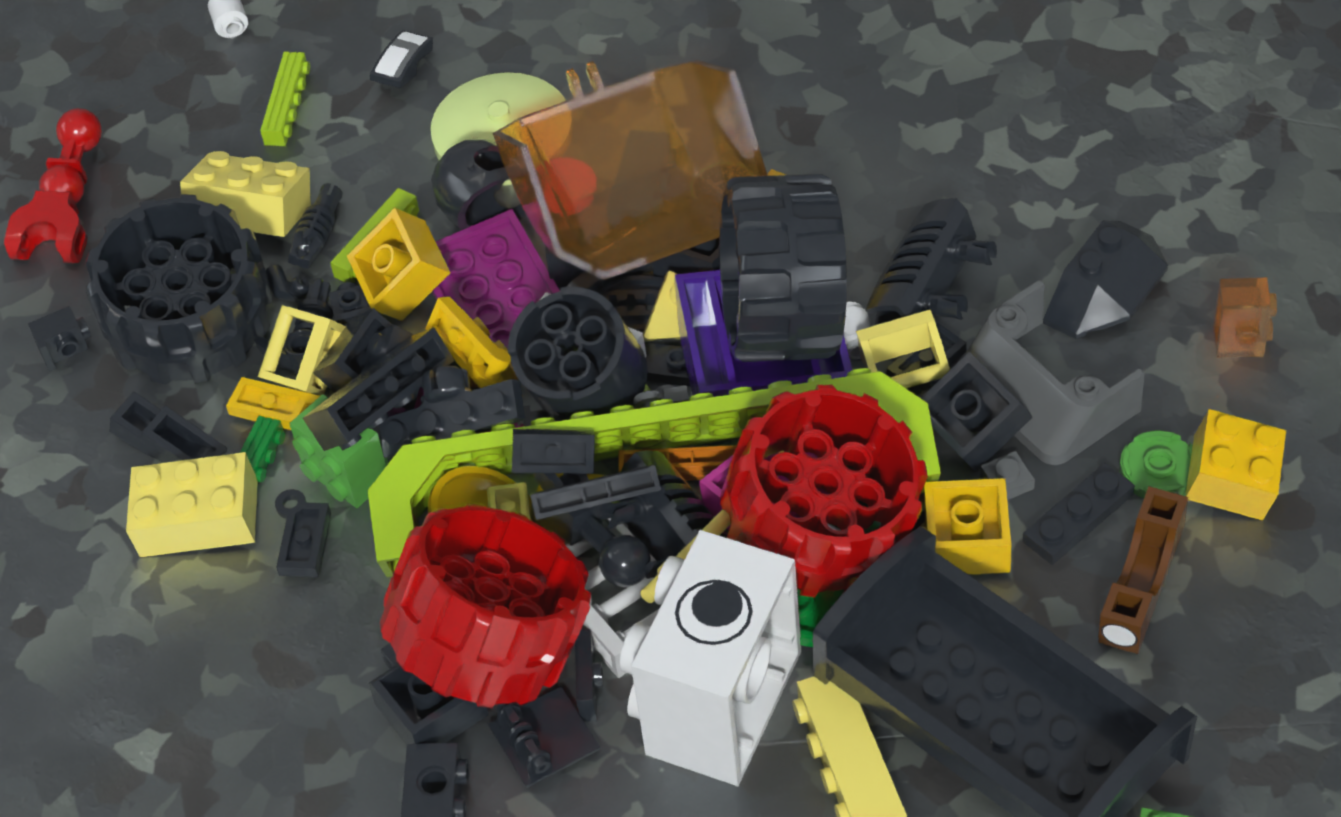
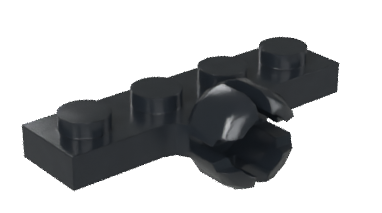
[379,366,526,460]

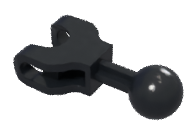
[531,473,651,587]

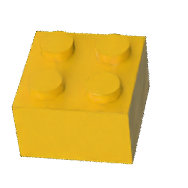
[347,208,451,321]
[1185,409,1286,521]
[924,478,1011,574]

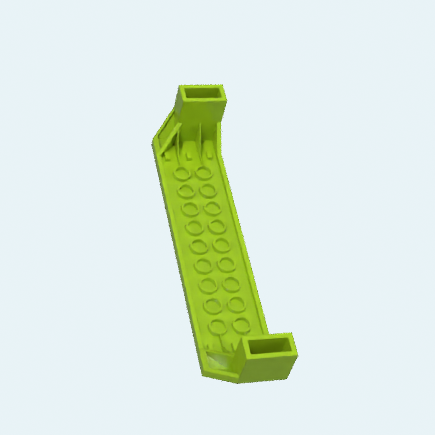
[368,368,941,577]

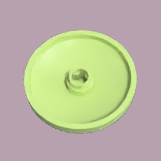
[431,73,572,186]

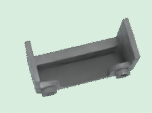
[963,280,1145,465]

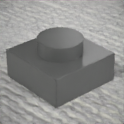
[980,451,1035,500]

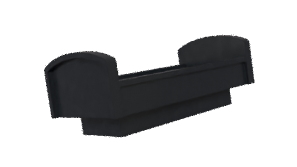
[813,526,1197,817]

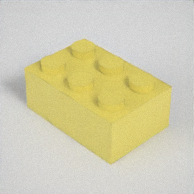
[180,151,311,237]
[126,452,258,557]

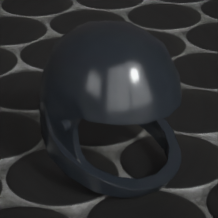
[431,138,541,230]

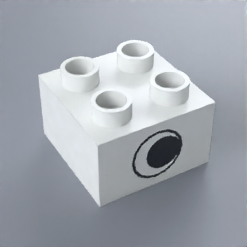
[620,530,801,786]

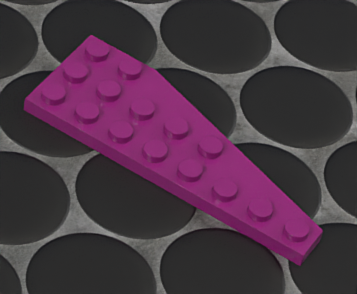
[432,209,560,364]

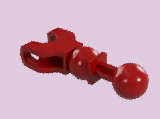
[4,108,102,263]

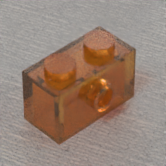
[1213,277,1277,358]

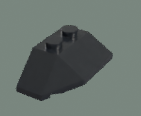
[1043,220,1168,339]

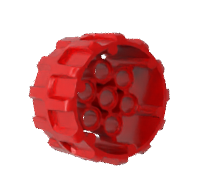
[720,385,928,598]
[379,503,592,708]

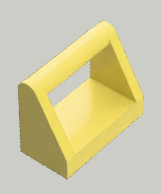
[258,305,346,396]
[856,310,950,389]

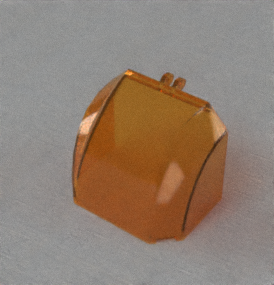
[493,60,768,280]

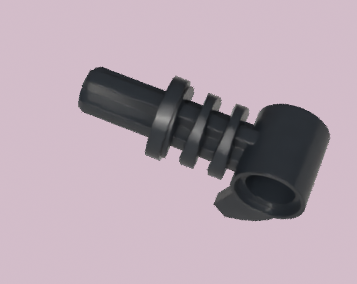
[254,278,333,376]

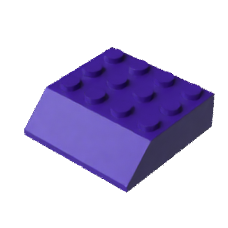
[674,270,852,397]

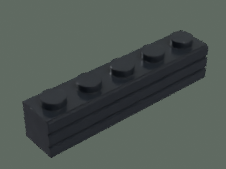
[530,465,661,520]

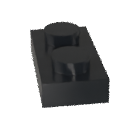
[512,429,595,474]

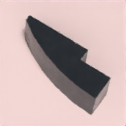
[109,391,227,463]

